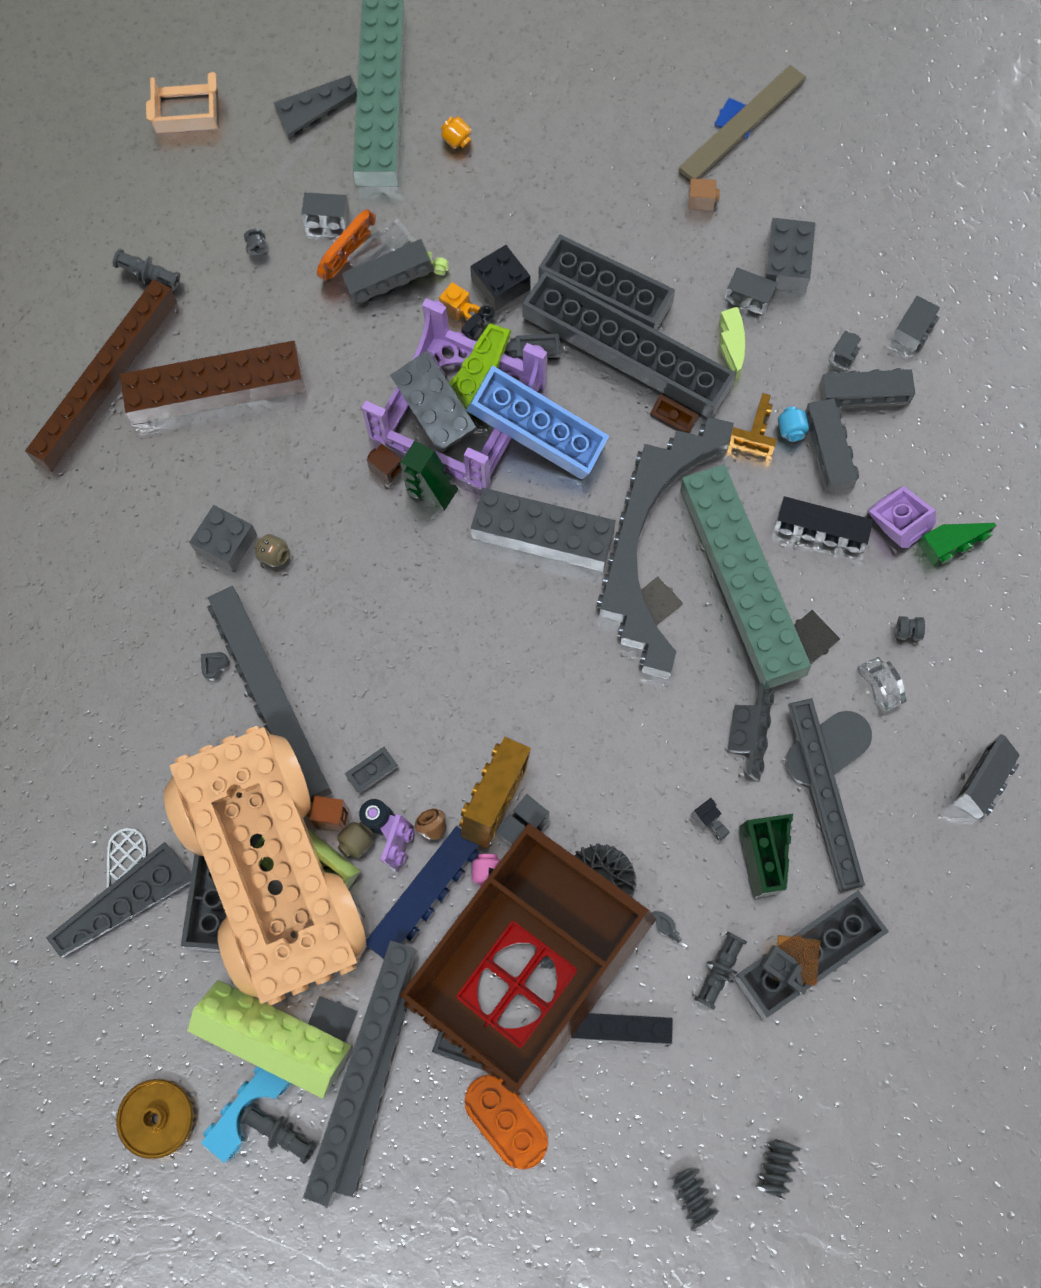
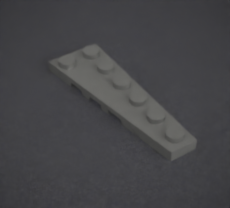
[46,842,191,957]

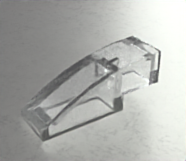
[346,218,415,267]

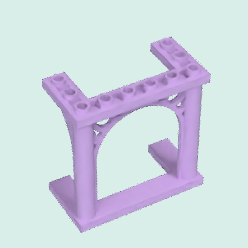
[362,298,547,490]

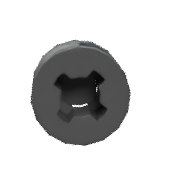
[244,229,268,256]

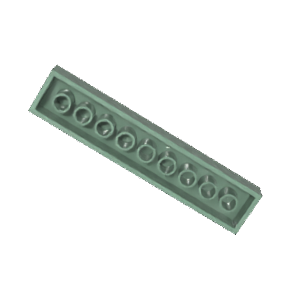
[353,0,405,186]
[681,464,811,689]

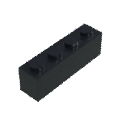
[774,496,874,553]
[570,1013,673,1045]

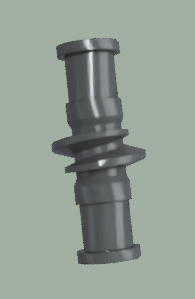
[112,249,181,291]
[694,931,747,1009]
[240,1103,317,1164]

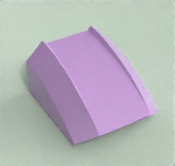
[868,486,936,548]

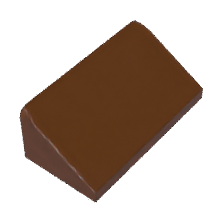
[650,394,701,433]

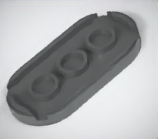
[786,711,872,785]

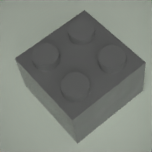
[189,505,257,572]

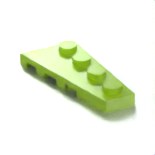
[450,323,512,407]

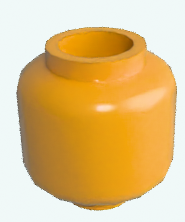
[441,116,472,149]

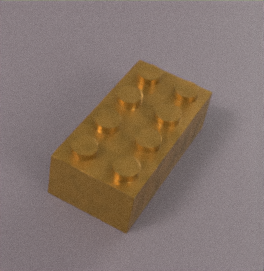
[459,736,531,848]

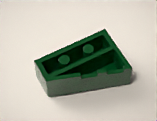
[400,441,458,511]
[739,814,793,898]

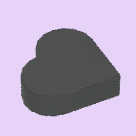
[201,652,230,681]

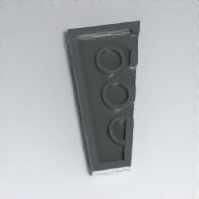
[273,75,357,139]

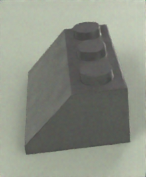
[953,734,1020,819]

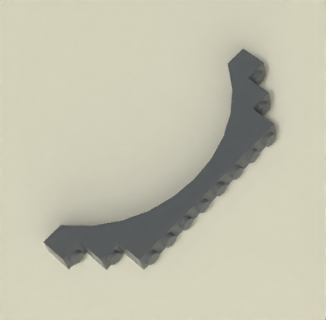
[596,417,734,679]

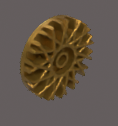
[116,1079,196,1159]

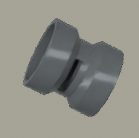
[896,616,925,640]

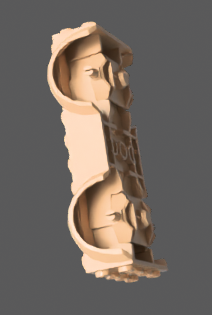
[163,726,366,1006]

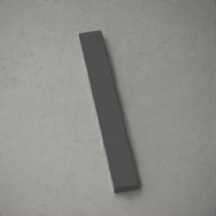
[788,698,865,892]

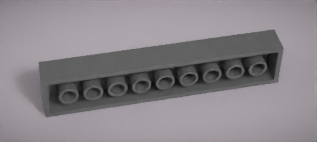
[522,271,736,418]

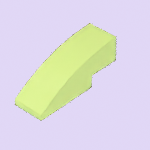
[719,307,745,380]

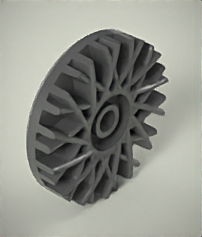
[575,843,636,898]

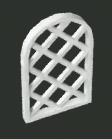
[107,828,147,888]

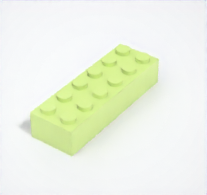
[187,980,352,1099]

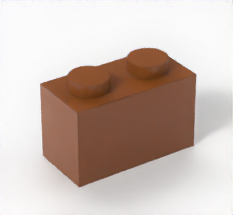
[307,796,349,832]

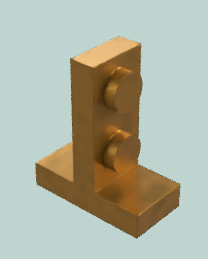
[729,393,777,456]

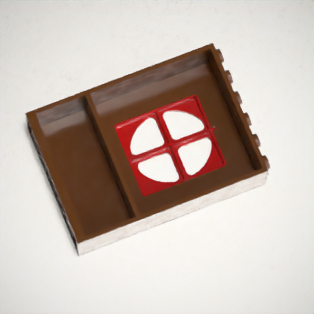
[400,823,656,1096]

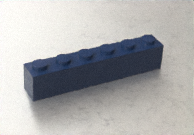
[366,825,481,960]

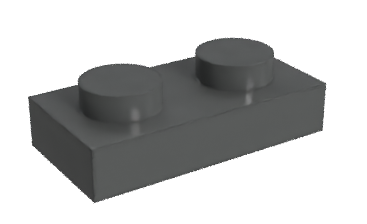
[345,746,398,794]

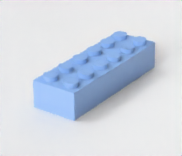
[466,365,609,480]

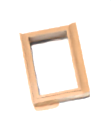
[146,72,218,133]

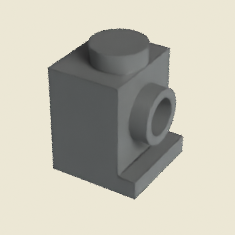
[829,330,861,371]

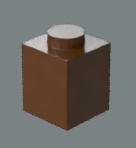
[367,444,402,484]

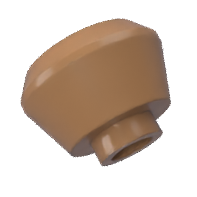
[414,808,446,840]

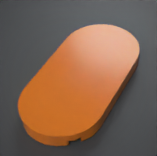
[317,209,376,281]
[465,1075,548,1169]

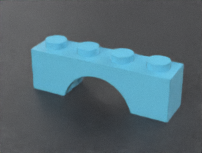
[201,1066,292,1163]

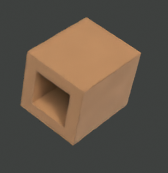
[688,178,720,210]

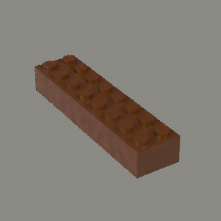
[120,340,306,425]

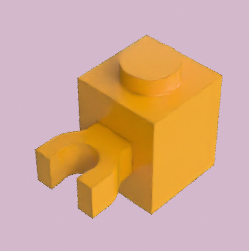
[439,282,480,322]

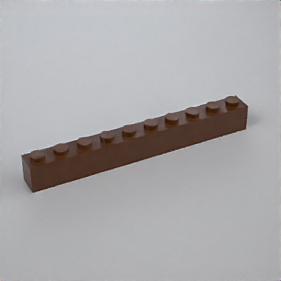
[25,279,177,472]

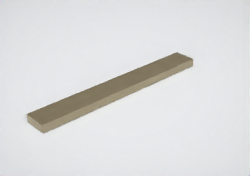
[679,65,806,181]

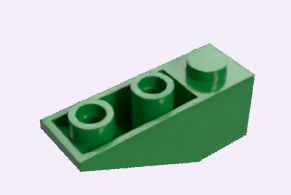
[918,523,997,566]

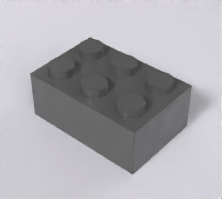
[764,218,816,293]

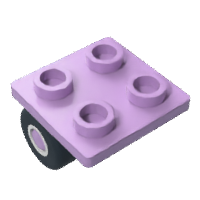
[359,799,414,871]

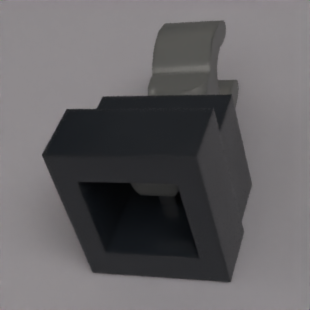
[691,798,730,840]

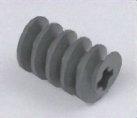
[756,1139,801,1200]
[668,1168,719,1230]

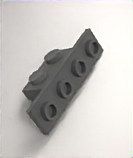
[728,683,774,781]

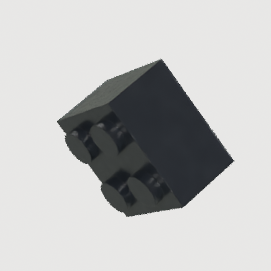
[470,245,531,311]

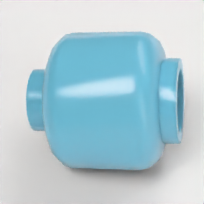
[778,407,809,442]

